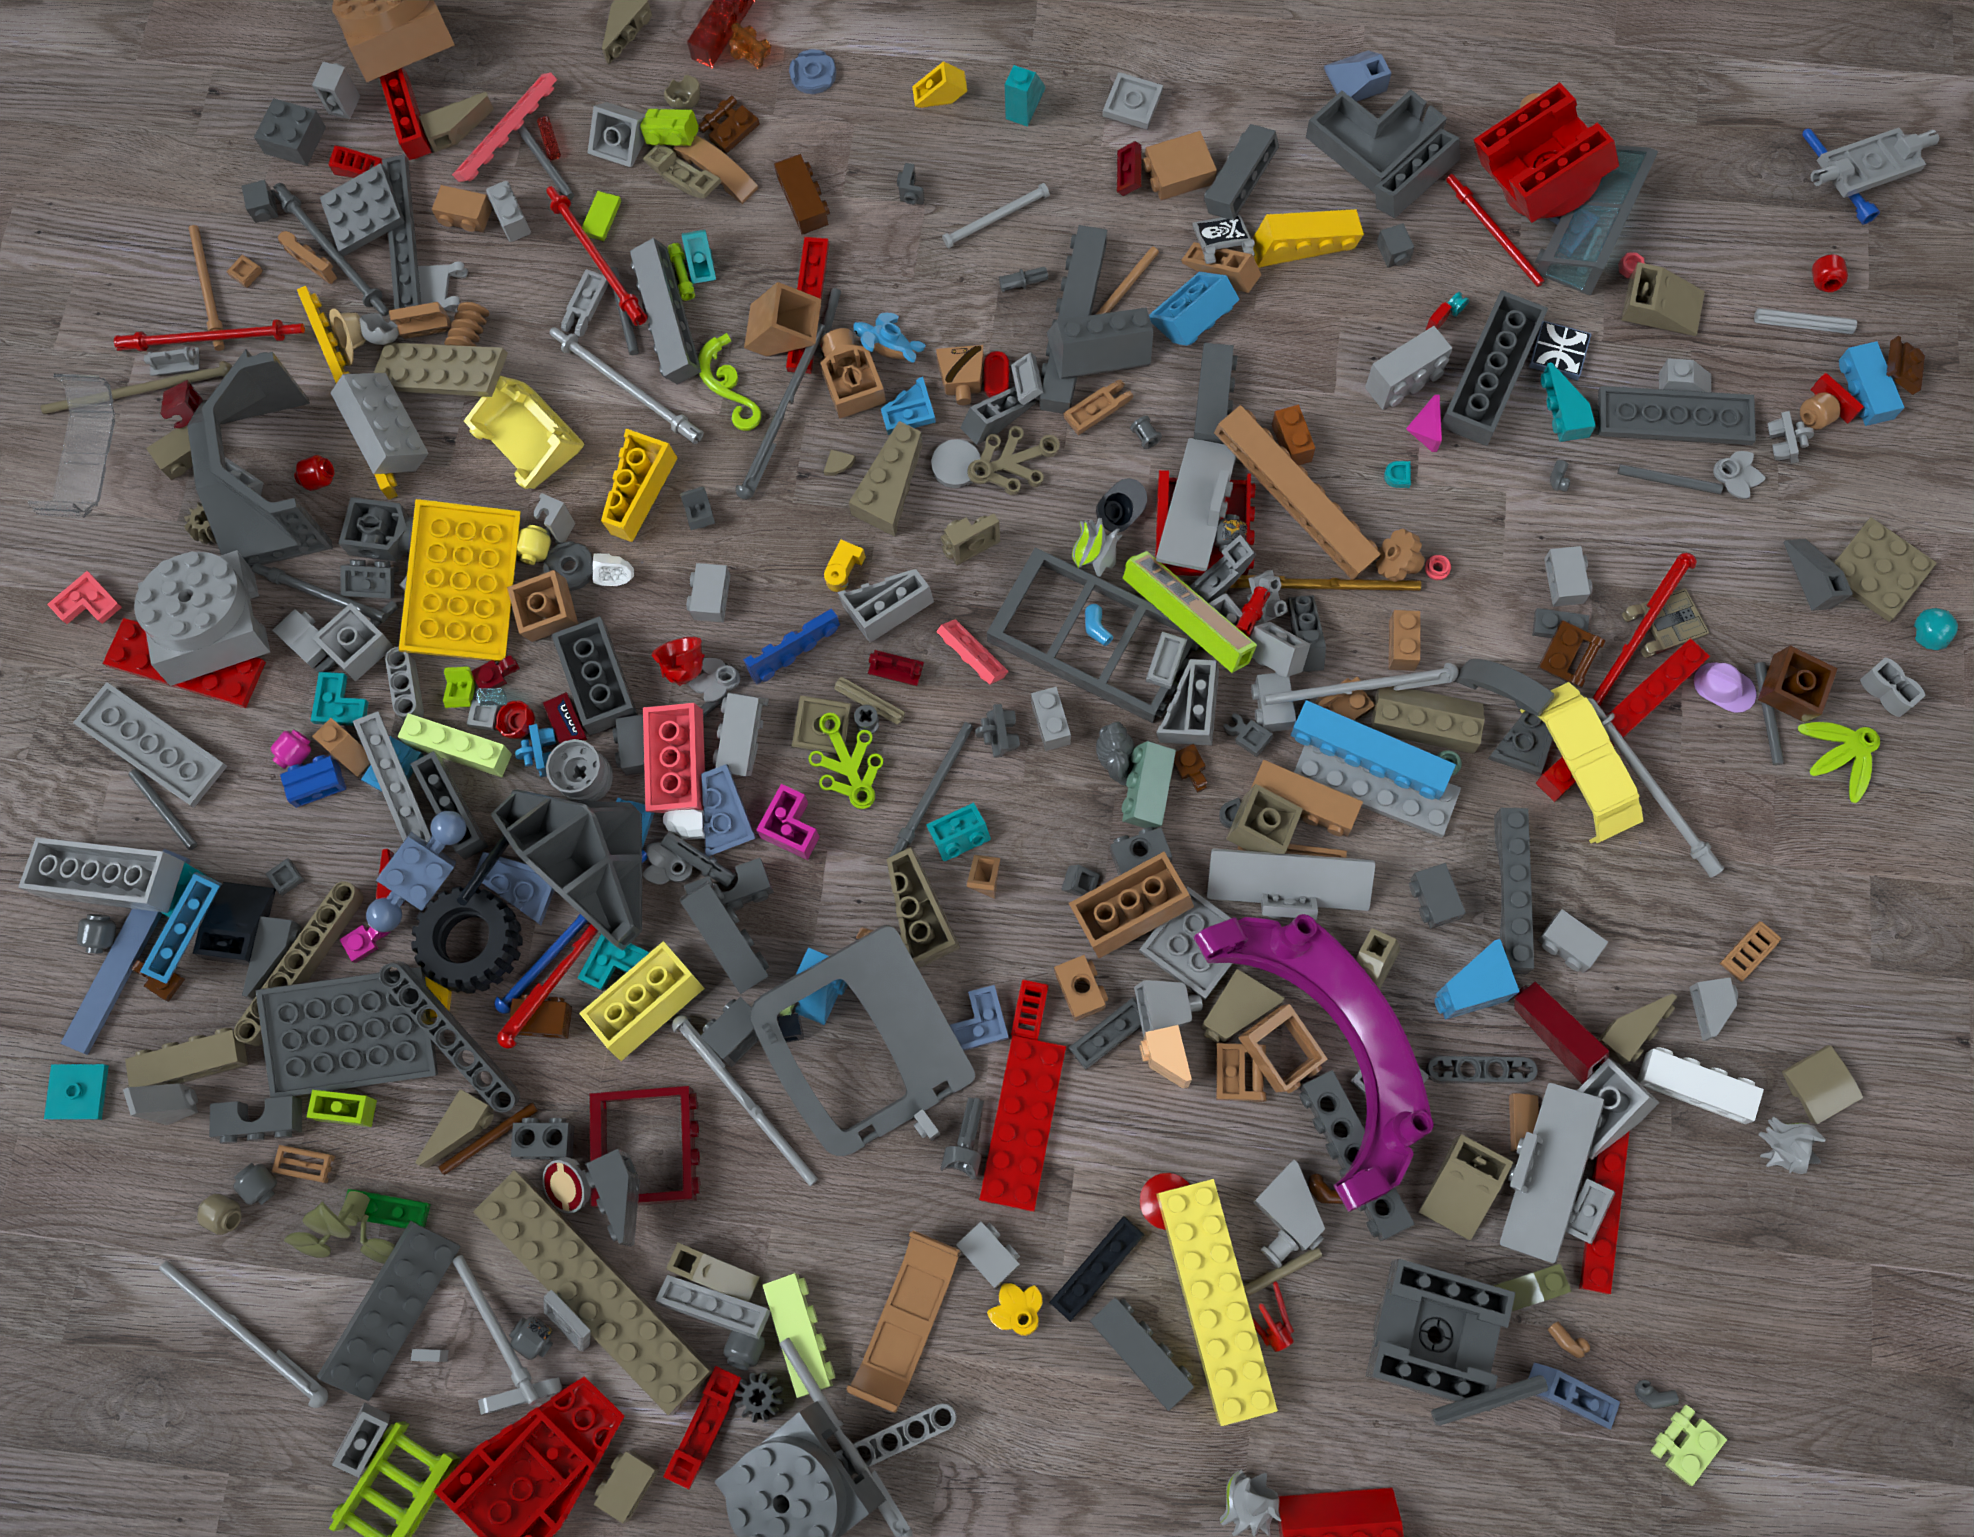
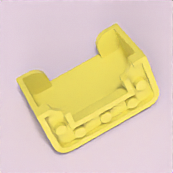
[464,376,584,489]

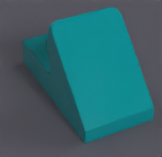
[682,229,716,284]

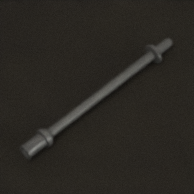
[271,183,389,316]

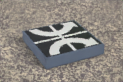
[1529,321,1591,380]

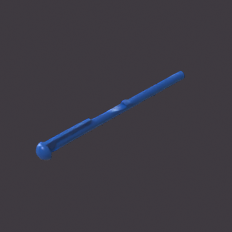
[494,849,648,1014]

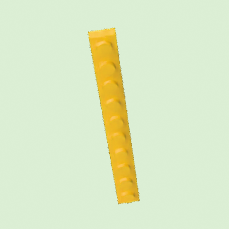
[297,286,398,500]

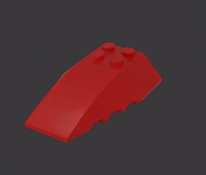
[434,1376,625,1537]

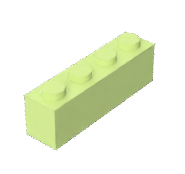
[398,713,512,777]
[763,1273,835,1398]

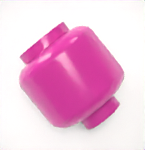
[270,729,311,769]

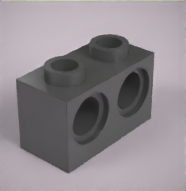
[511,1118,575,1160]

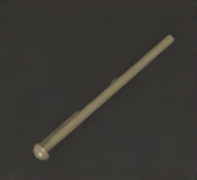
[41,361,232,414]

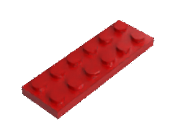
[102,618,266,709]
[979,1036,1066,1212]

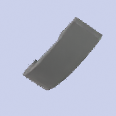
[1189,534,1256,603]
[1455,659,1555,716]

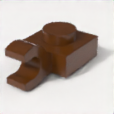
[1173,744,1207,793]
[131,960,185,1002]

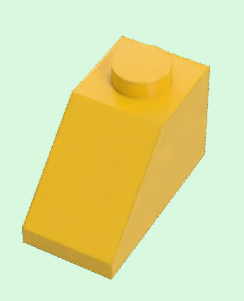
[912,61,967,108]

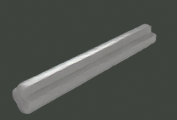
[1754,308,1857,334]

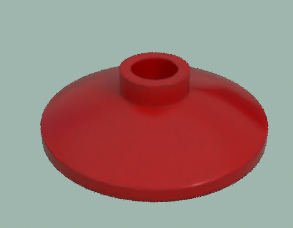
[1140,1173,1190,1230]

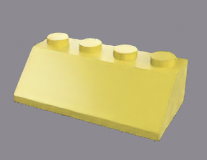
[579,941,705,1061]

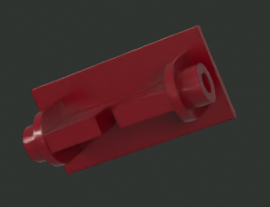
[867,650,924,686]

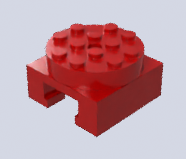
[1473,82,1620,223]

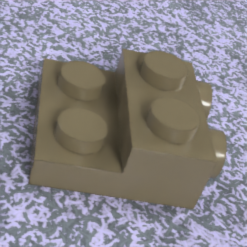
[940,513,1000,566]

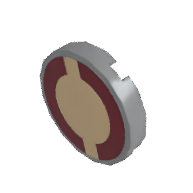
[543,1157,591,1213]

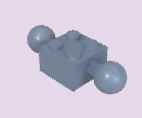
[366,811,466,932]

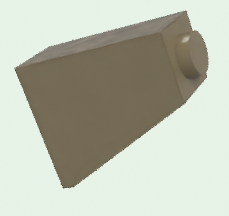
[1201,969,1284,1043]

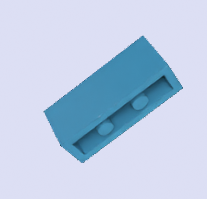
[1839,341,1904,426]

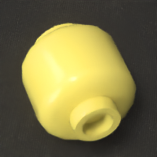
[517,525,551,565]

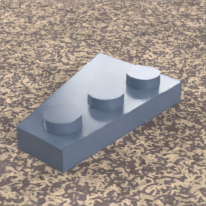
[701,764,756,856]
[475,852,554,925]

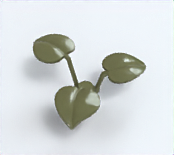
[284,1191,396,1264]

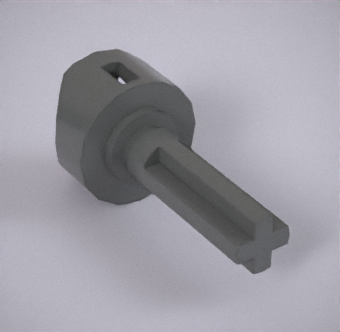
[940,1097,984,1180]

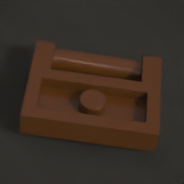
[1537,620,1606,688]

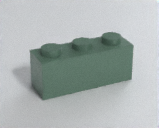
[1122,741,1176,828]

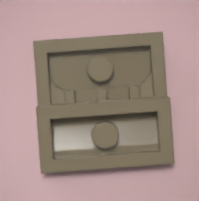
[1782,1045,1863,1125]

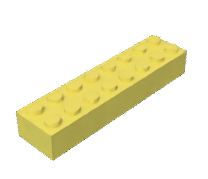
[1156,1179,1278,1426]

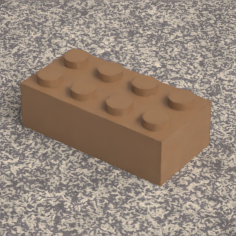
[1069,852,1194,959]

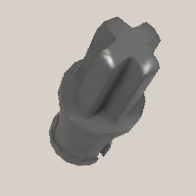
[999,267,1048,292]

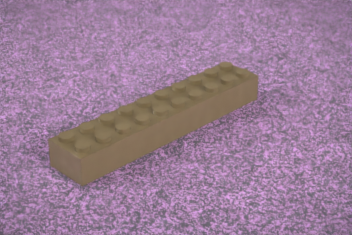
[473,1170,713,1416]

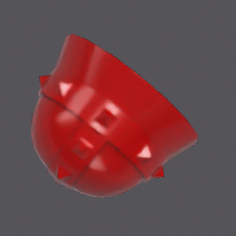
[651,637,705,686]

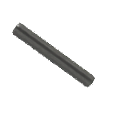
[1431,1375,1548,1426]

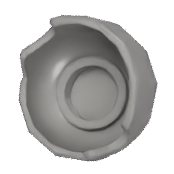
[360,313,399,345]

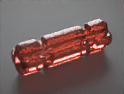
[537,116,561,160]

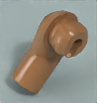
[1548,1322,1590,1358]

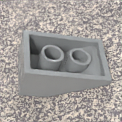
[1577,1058,1660,1159]

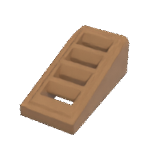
[1719,921,1782,982]

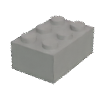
[1365,326,1452,410]

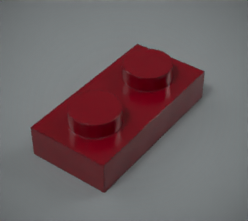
[1117,141,1142,196]

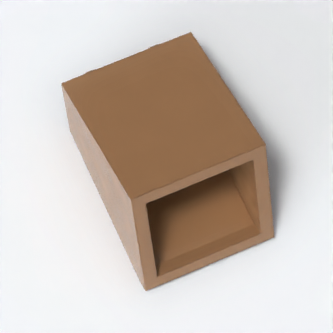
[744,282,822,356]

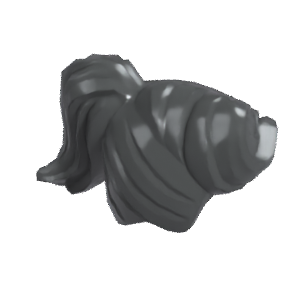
[1096,721,1135,786]

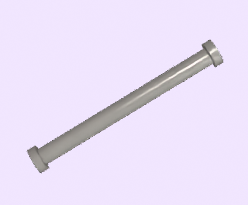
[942,183,1050,249]

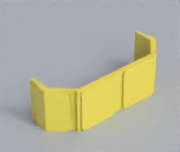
[1520,682,1643,843]

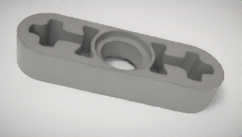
[478,1377,562,1415]

